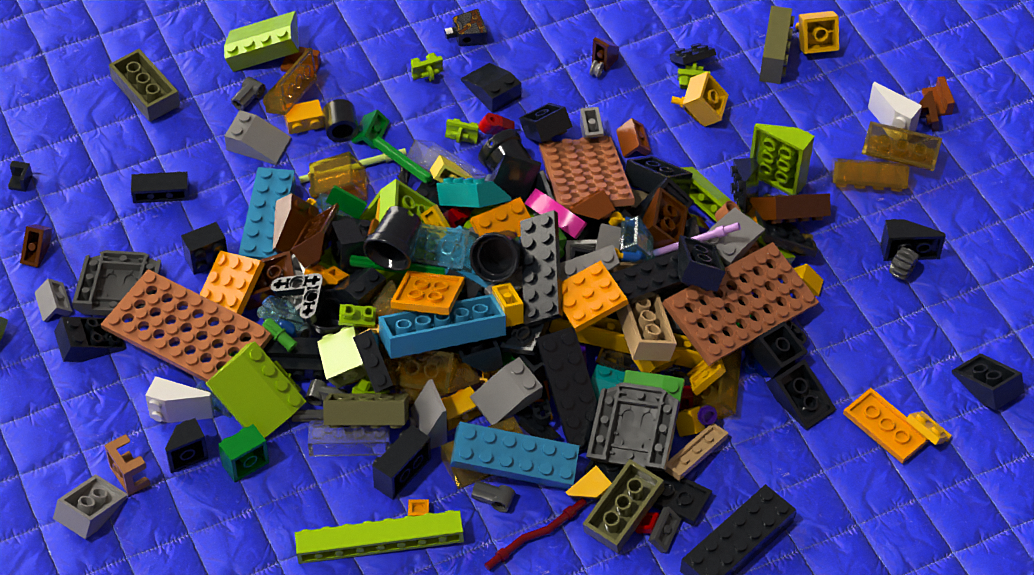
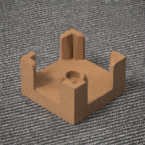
[104,434,150,496]

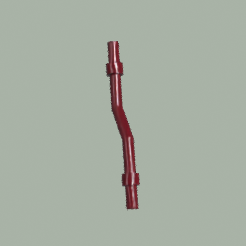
[484,498,587,570]

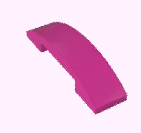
[524,188,587,239]

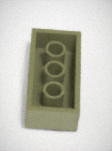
[759,6,795,84]
[109,49,180,122]
[323,393,409,428]
[583,459,665,553]

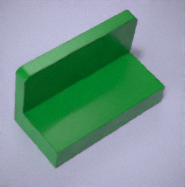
[352,109,390,149]
[326,185,367,219]

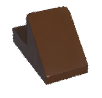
[919,91,939,132]

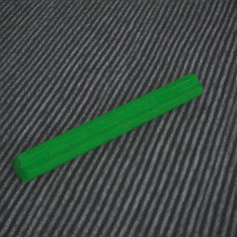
[373,136,432,184]
[350,255,446,275]

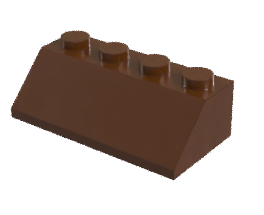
[749,193,831,223]
[291,203,339,269]

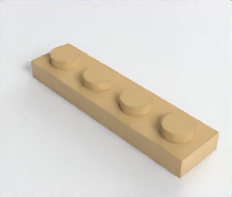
[665,423,728,481]

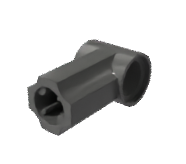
[231,77,266,110]
[305,379,347,406]
[471,481,516,512]

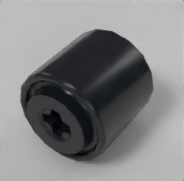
[323,99,359,142]

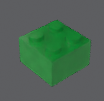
[218,424,269,482]

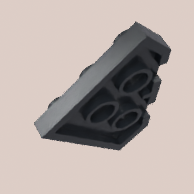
[755,211,818,257]

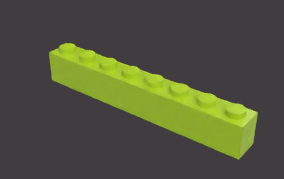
[680,167,796,268]
[295,510,464,564]

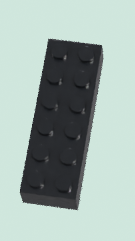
[680,484,796,575]

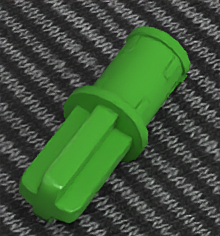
[262,318,297,352]

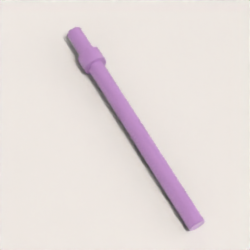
[645,222,741,261]

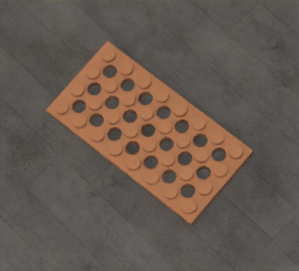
[539,135,635,211]
[662,242,819,366]
[101,269,273,382]

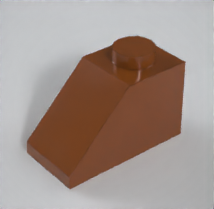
[568,188,615,220]

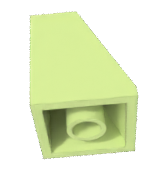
[317,326,368,388]

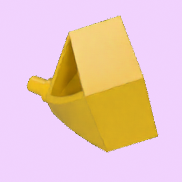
[795,11,839,54]
[671,72,729,127]

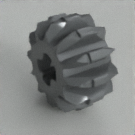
[889,247,918,280]

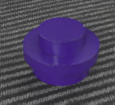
[697,405,717,425]

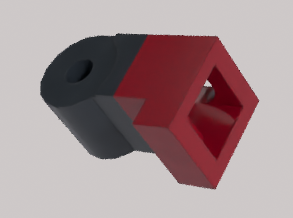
[672,372,693,410]

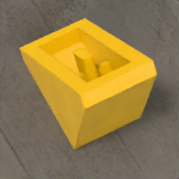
[783,264,823,297]

